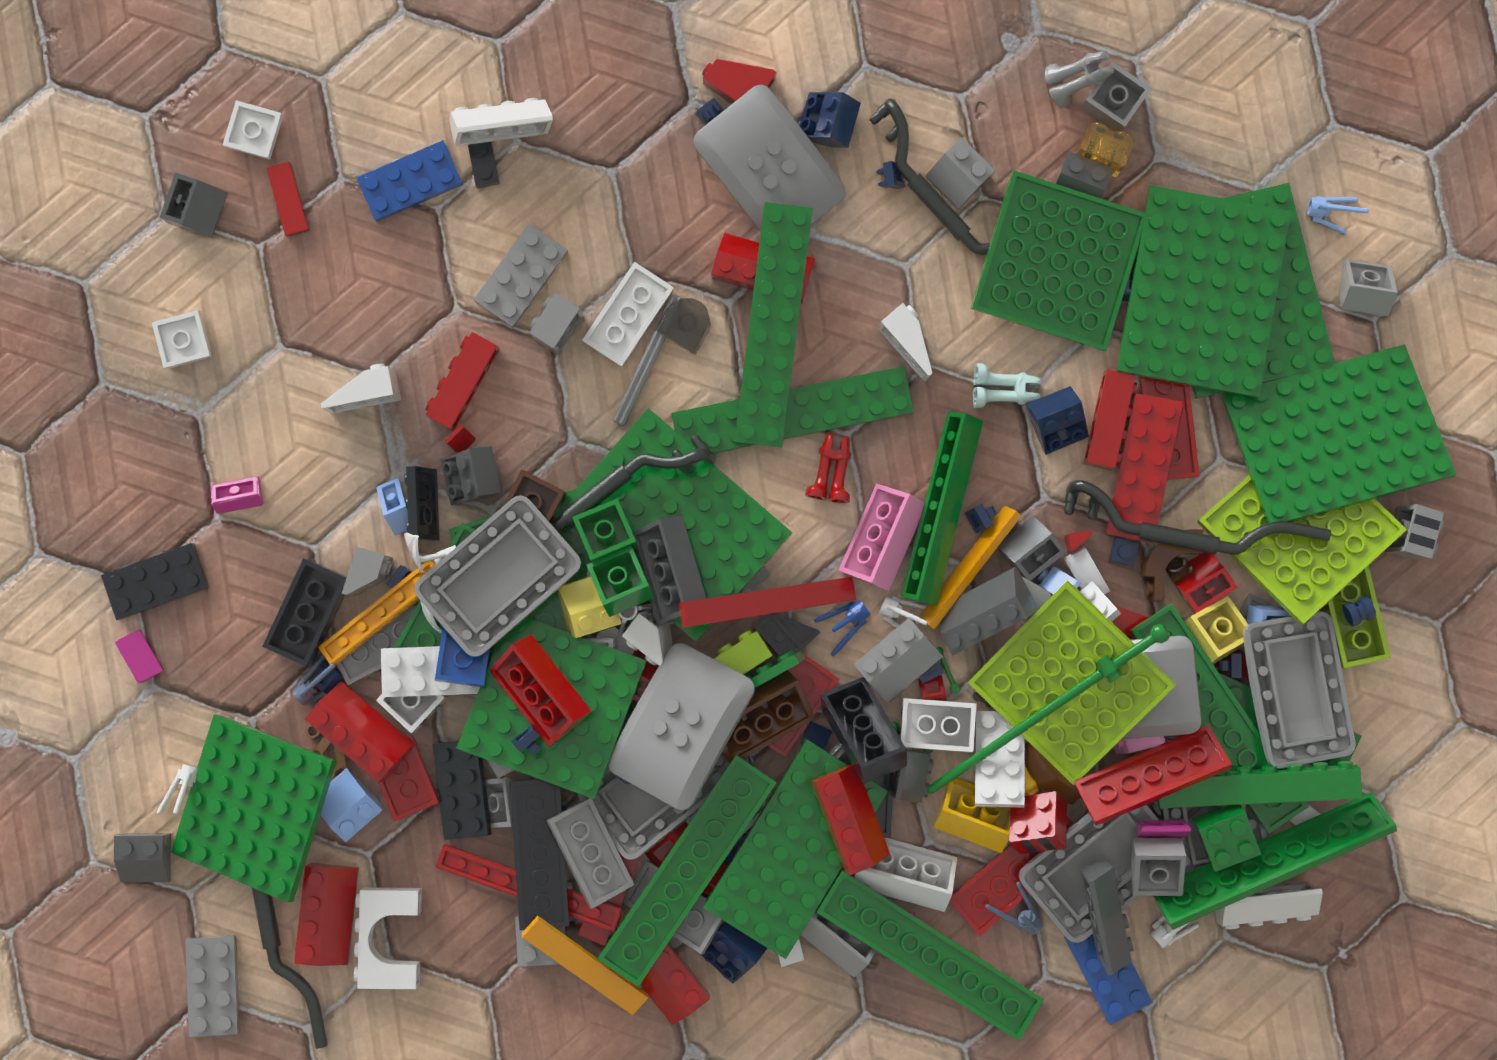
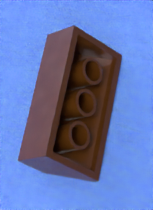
[722,670,815,764]

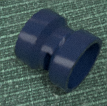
[1342,596,1376,627]

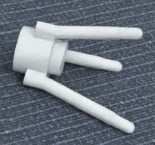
[879,596,927,628]
[157,764,198,815]
[1150,914,1199,948]

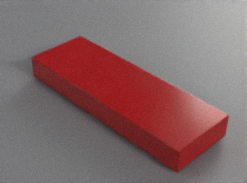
[266,162,310,237]

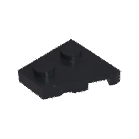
[755,613,821,656]

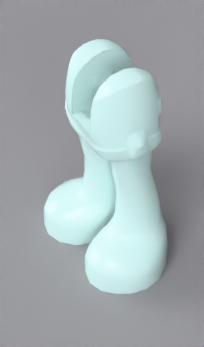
[973,363,1041,408]

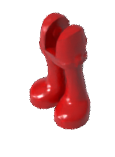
[805,433,852,503]

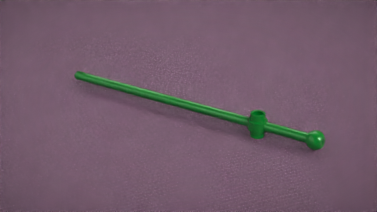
[927,624,1170,794]

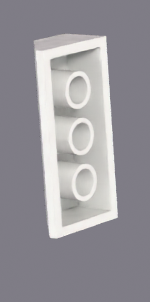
[449,98,553,146]
[853,838,957,912]
[1215,883,1323,929]

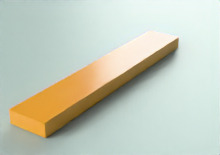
[919,505,1021,629]
[318,560,435,666]
[522,916,649,1015]

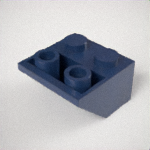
[799,92,861,148]
[1027,386,1089,455]
[701,921,767,984]

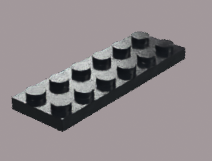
[510,779,569,930]

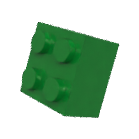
[572,498,638,563]
[586,545,654,617]
[1192,804,1261,872]

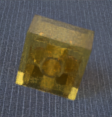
[1075,122,1135,178]

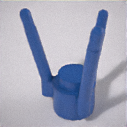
[814,600,870,656]

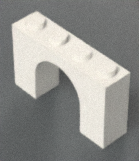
[354,887,422,989]

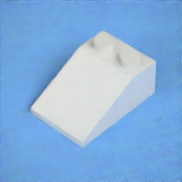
[878,303,932,382]
[321,364,401,414]
[901,698,976,752]

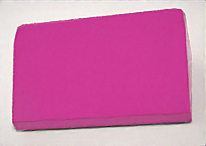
[211,476,263,514]
[115,630,164,683]
[1136,820,1191,838]

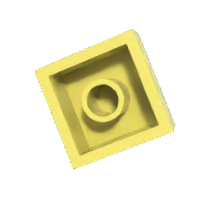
[1185,596,1248,664]

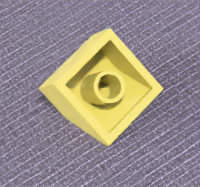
[557,577,621,638]

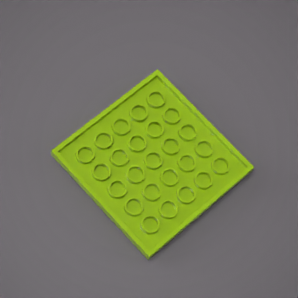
[1197,475,1407,626]
[968,580,1177,785]

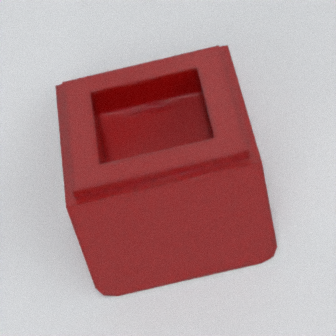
[444,424,476,453]
[1064,530,1092,554]
[918,675,946,701]

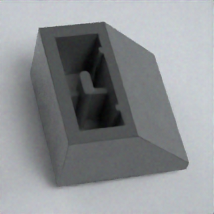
[160,172,228,238]
[441,446,502,505]
[998,516,1067,581]

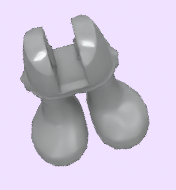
[1045,51,1114,108]

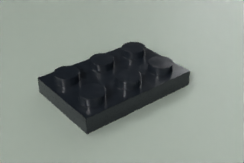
[404,466,440,541]

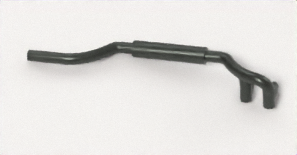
[870,98,990,255]
[551,435,716,533]
[1064,480,1331,555]
[252,888,327,1049]

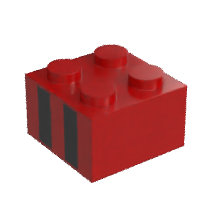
[1009,791,1067,854]

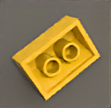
[933,778,1010,853]

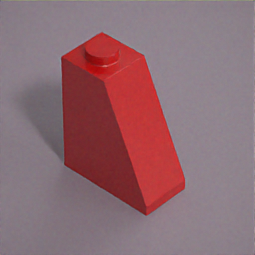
[702,59,777,104]

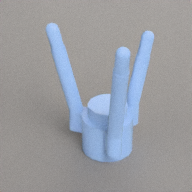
[1307,196,1369,234]

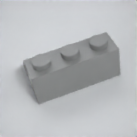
[854,618,943,703]
[801,912,876,977]

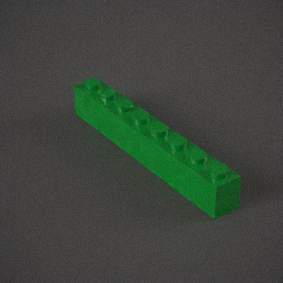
[901,412,983,606]
[1158,761,1363,808]

